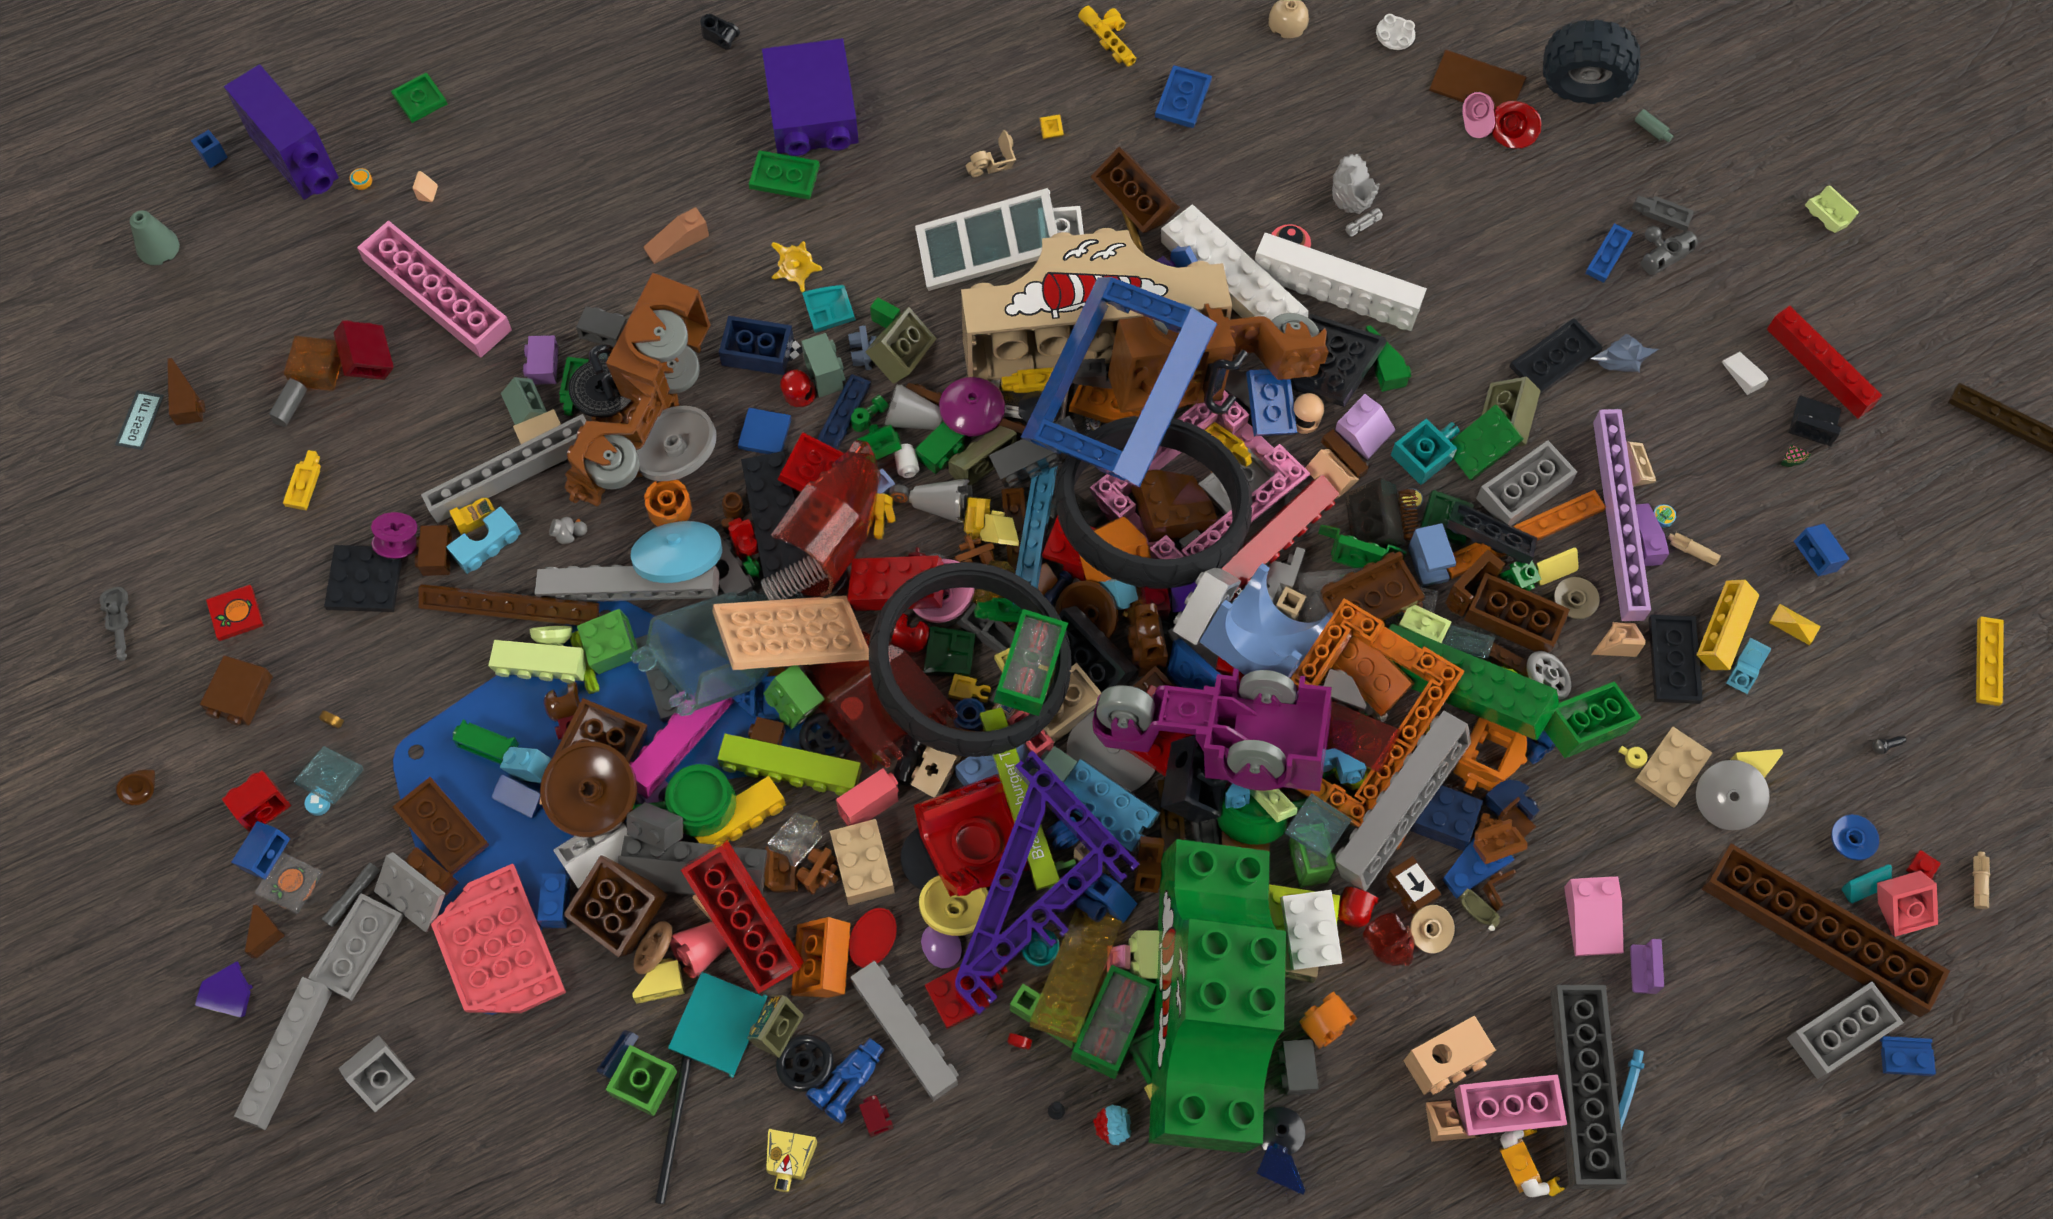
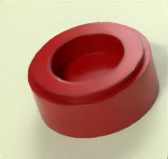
[1007,1033,1033,1050]

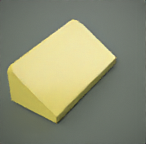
[1535,548,1579,586]

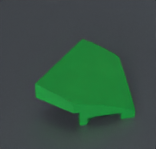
[856,424,902,466]

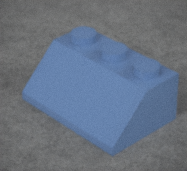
[955,743,1037,786]

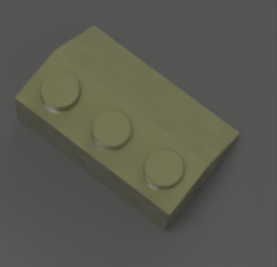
[1481,376,1541,447]
[948,426,1017,485]

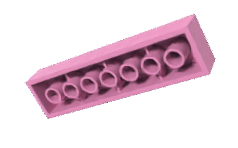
[357,220,512,358]

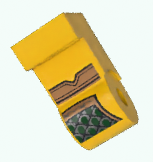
[449,498,495,535]

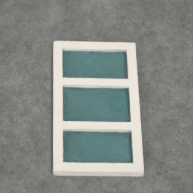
[915,188,1058,291]

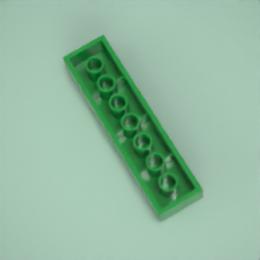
[1388,624,1559,741]

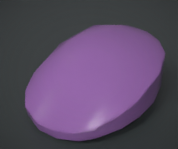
[921,926,962,968]

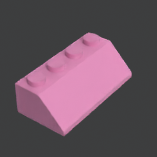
[1454,1075,1567,1136]

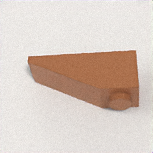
[643,207,709,264]

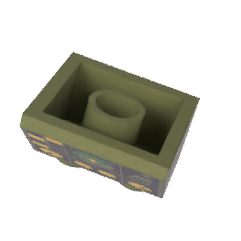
[747,995,804,1058]

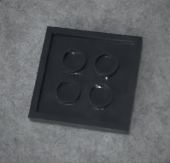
[324,545,402,612]

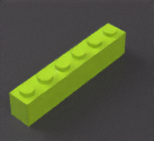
[717,734,862,796]

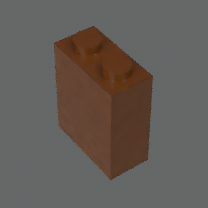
[200,655,273,726]

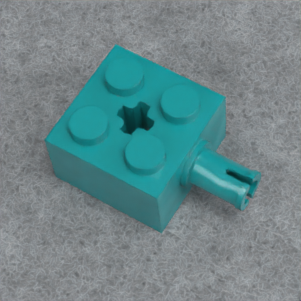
[1391,418,1460,485]

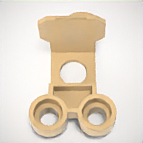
[966,130,1016,178]

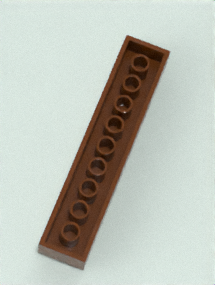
[1702,843,1950,1018]

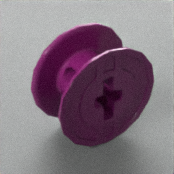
[371,512,418,559]

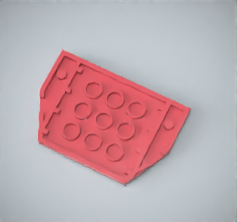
[431,864,566,1013]

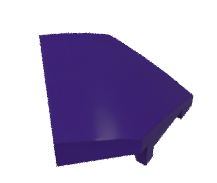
[195,962,253,1017]

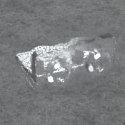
[767,813,823,867]

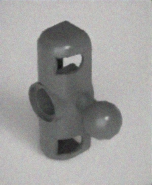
[1640,226,1698,275]

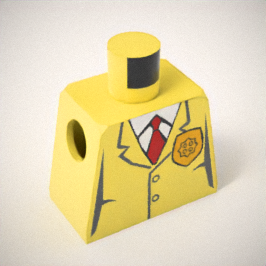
[767,1129,817,1192]

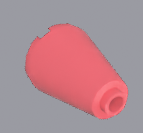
[670,921,728,978]

